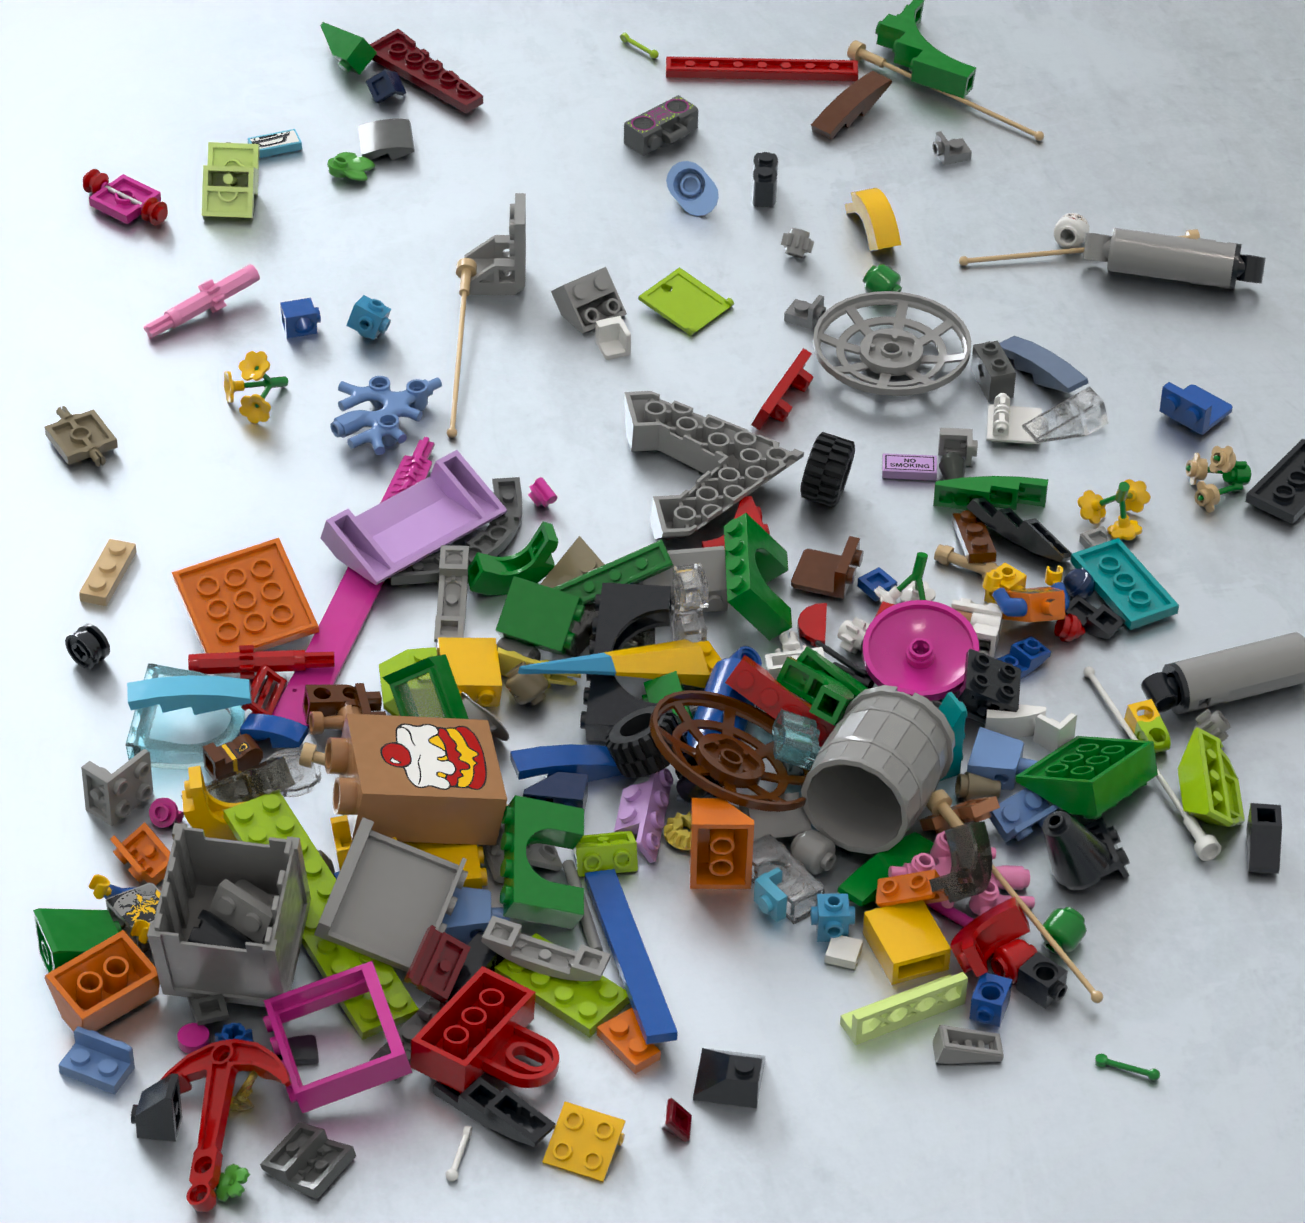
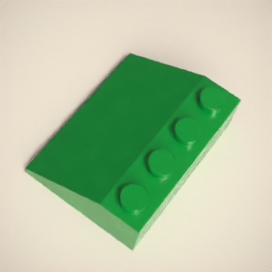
[1015,736,1158,819]

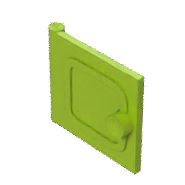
[638,267,734,336]

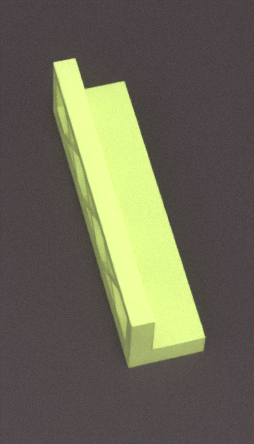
[840,972,968,1045]

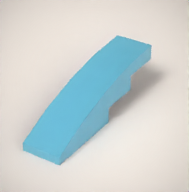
[127,675,252,715]

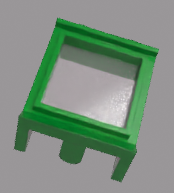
[382,654,469,719]

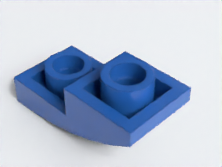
[997,636,1051,679]
[240,714,309,750]

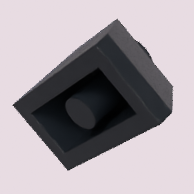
[131,1073,182,1142]

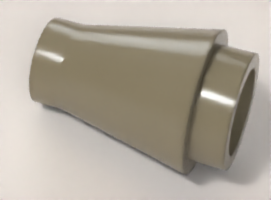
[955,772,1001,801]

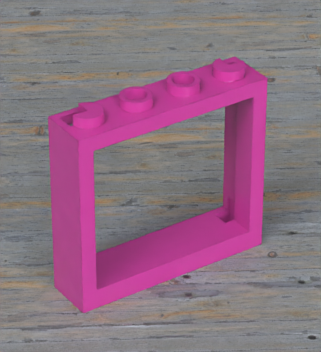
[263,961,412,1114]

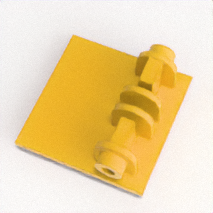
[542,1101,626,1182]

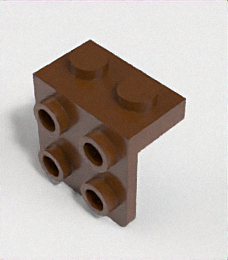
[791,536,864,599]

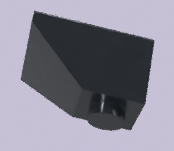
[693,1048,765,1108]

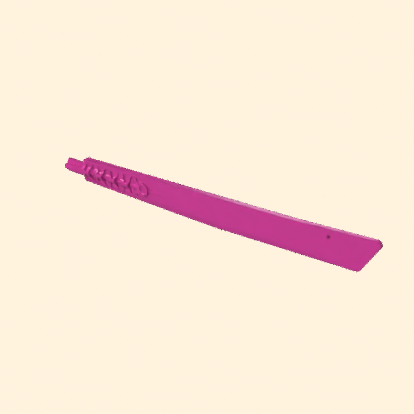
[272,437,435,728]

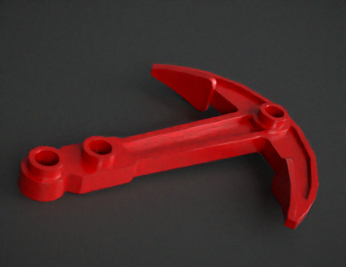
[161,1039,292,1212]

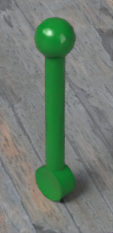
[1095,1054,1160,1081]

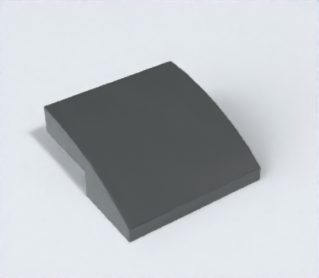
[358,119,415,160]
[260,1122,356,1199]

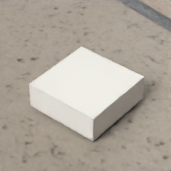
[825,935,863,970]

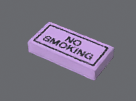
[882,453,937,481]

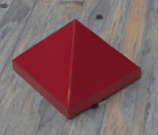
[662,1098,692,1142]

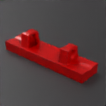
[751,348,814,430]

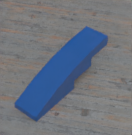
[510,744,622,782]

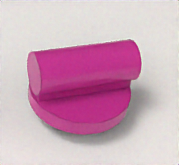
[528,477,558,508]
[149,798,184,828]

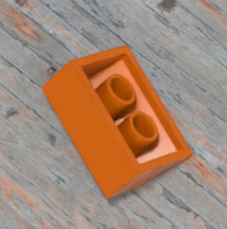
[689,798,754,889]
[45,930,160,1032]

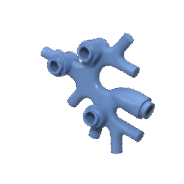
[330,376,442,455]

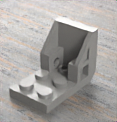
[464,193,526,295]

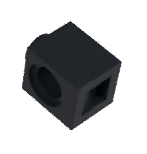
[1016,952,1068,1009]

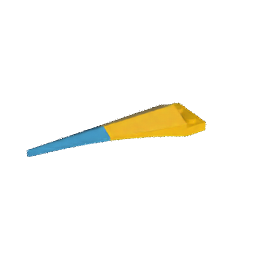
[518,639,722,688]

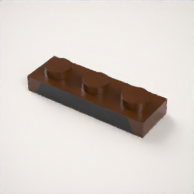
[952,510,996,564]

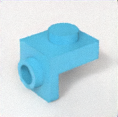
[754,867,787,923]

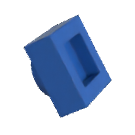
[857,567,898,602]

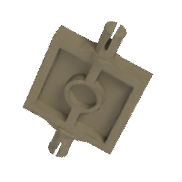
[44,406,118,467]

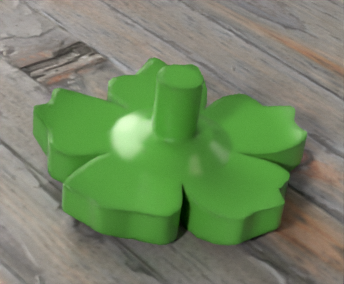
[215,1164,250,1202]

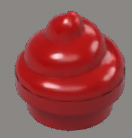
[1054,613,1085,642]

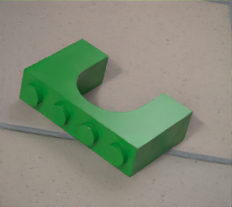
[724,513,792,641]
[500,795,584,929]

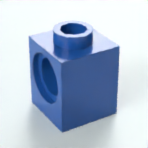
[280,297,321,339]
[969,973,1012,1027]

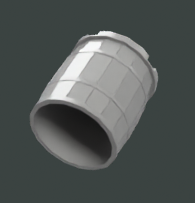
[801,685,955,854]

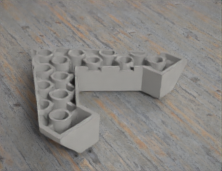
[624,391,804,540]

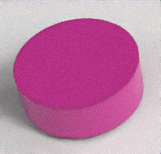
[177,1023,210,1054]

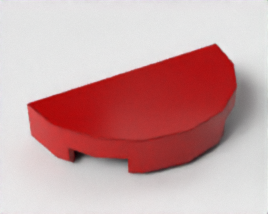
[797,603,827,647]

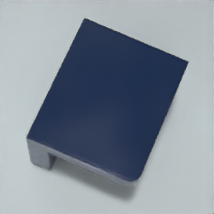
[365,69,407,103]

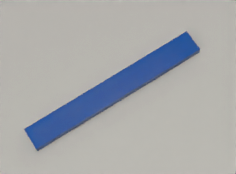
[584,869,678,1044]

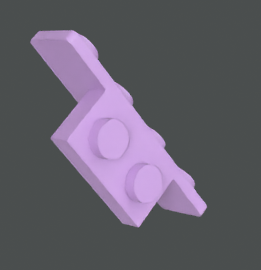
[614,768,673,863]

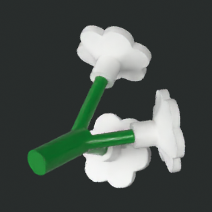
[874,552,936,604]

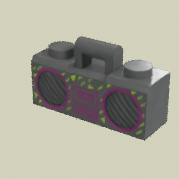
[624,95,698,156]

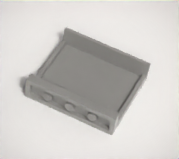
[314,818,468,972]

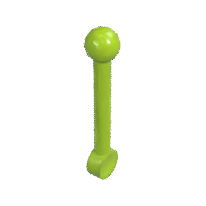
[620,32,659,59]

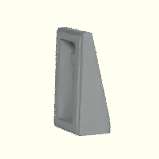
[933,1025,1004,1064]

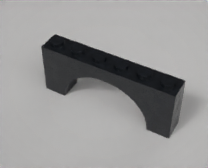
[580,583,672,742]

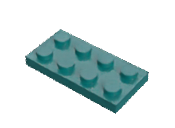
[1070,538,1179,630]

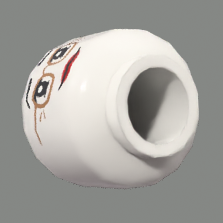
[1054,213,1089,249]

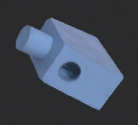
[967,727,1038,790]
[442,887,510,944]

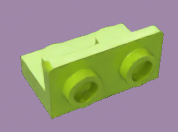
[573,831,638,877]

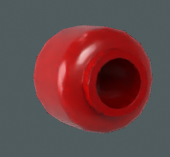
[991,939,1038,985]

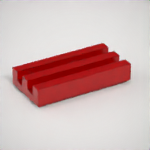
[241,664,287,715]

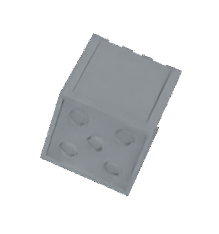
[147,823,311,1007]

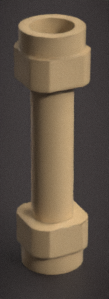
[934,544,999,580]

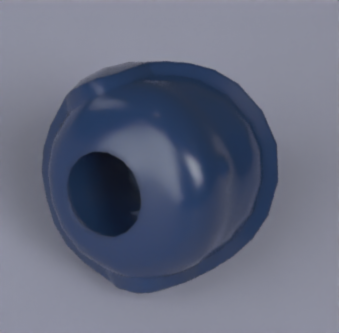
[1063,567,1095,599]

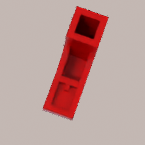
[950,896,1030,978]

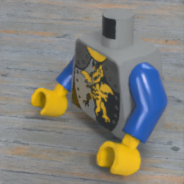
[88,874,161,953]

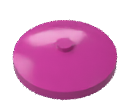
[863,600,979,701]

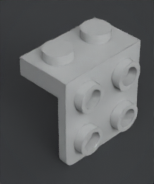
[209,879,274,944]

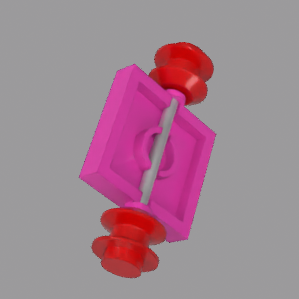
[82,169,168,225]

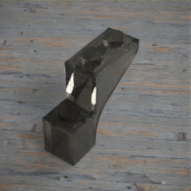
[181,757,295,803]

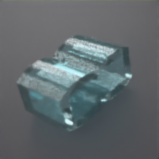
[772,709,822,770]

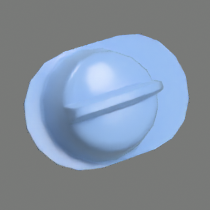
[666,161,719,216]

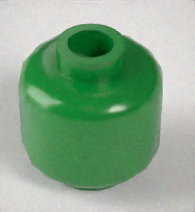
[863,264,902,293]
[1040,907,1087,954]

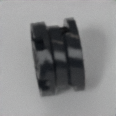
[65,623,110,669]

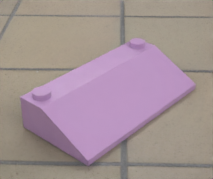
[320,450,507,585]

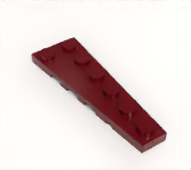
[370,29,483,113]

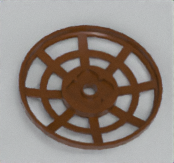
[649,690,815,812]

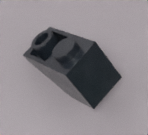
[1246,803,1282,874]

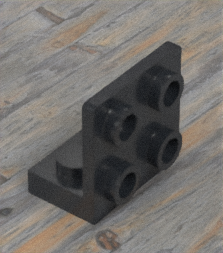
[955,649,1021,724]

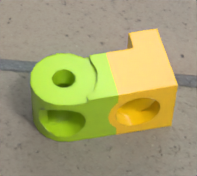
[1124,699,1171,753]

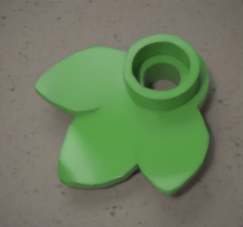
[327,152,375,181]

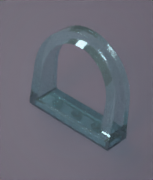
[125,663,246,769]

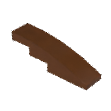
[811,71,892,140]

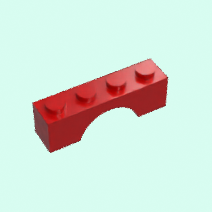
[725,655,836,751]

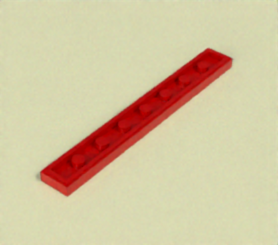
[666,56,859,81]

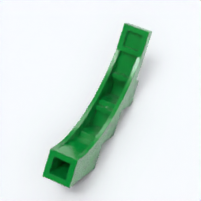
[875,0,976,99]

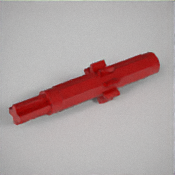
[188,645,335,680]

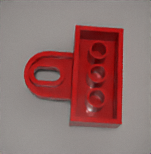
[410,966,559,1093]

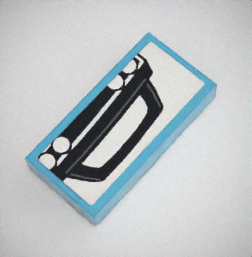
[247,129,302,158]

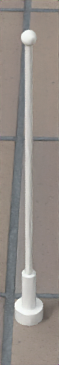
[1083,666,1221,861]

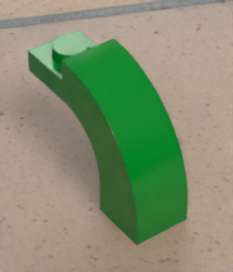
[468,521,558,595]
[776,657,854,725]

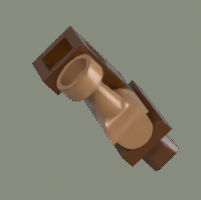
[302,683,386,735]

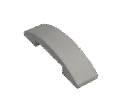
[434,545,469,642]
[481,916,611,981]

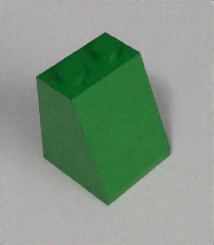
[495,576,585,656]
[33,908,122,973]

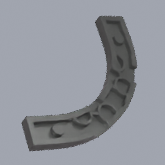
[391,477,522,585]

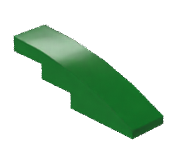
[933,476,1049,510]
[837,832,934,907]

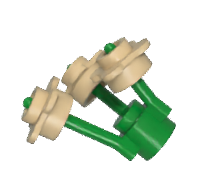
[1186,446,1251,513]

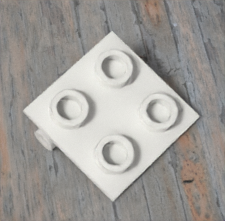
[987,393,1042,444]

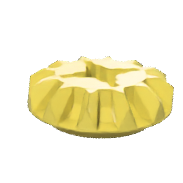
[664,811,691,850]

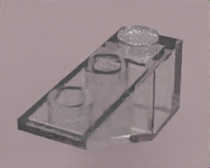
[1022,386,1108,443]

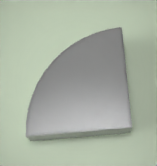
[1079,526,1107,549]

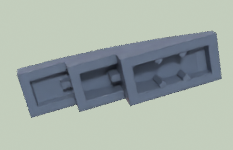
[1000,336,1088,393]

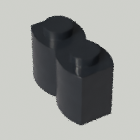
[752,152,778,207]

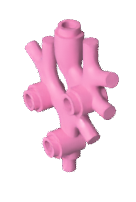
[888,825,1035,915]

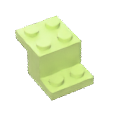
[201,142,260,218]

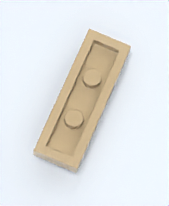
[79,539,137,606]

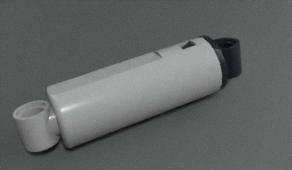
[1083,228,1266,290]
[1141,632,1305,714]

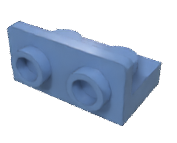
[989,788,1060,843]
[58,1026,135,1094]

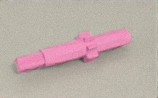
[143,264,260,339]

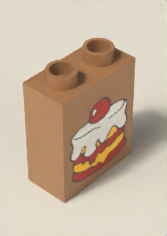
[325,713,507,845]

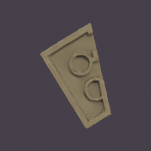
[541,536,605,588]

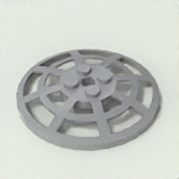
[813,291,971,396]

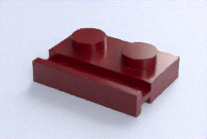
[404,925,471,1003]

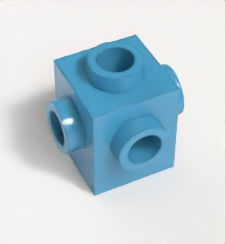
[346,295,391,340]
[810,893,855,942]

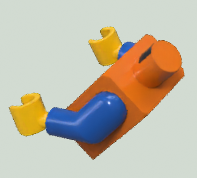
[982,565,1070,622]

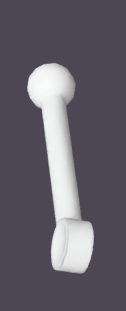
[445,1125,472,1181]

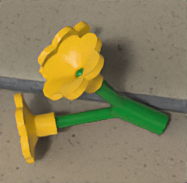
[224,351,289,424]
[1078,479,1151,540]

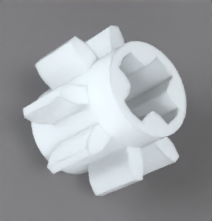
[837,617,870,654]

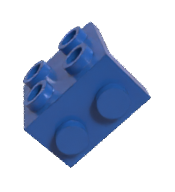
[1159,382,1233,435]

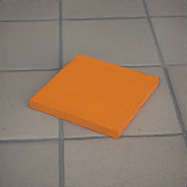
[171,537,319,653]

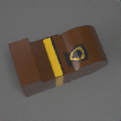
[202,734,264,784]

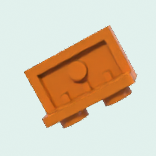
[110,822,170,886]
[876,869,949,907]

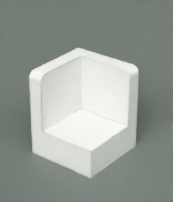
[595,316,631,360]
[1033,713,1077,752]

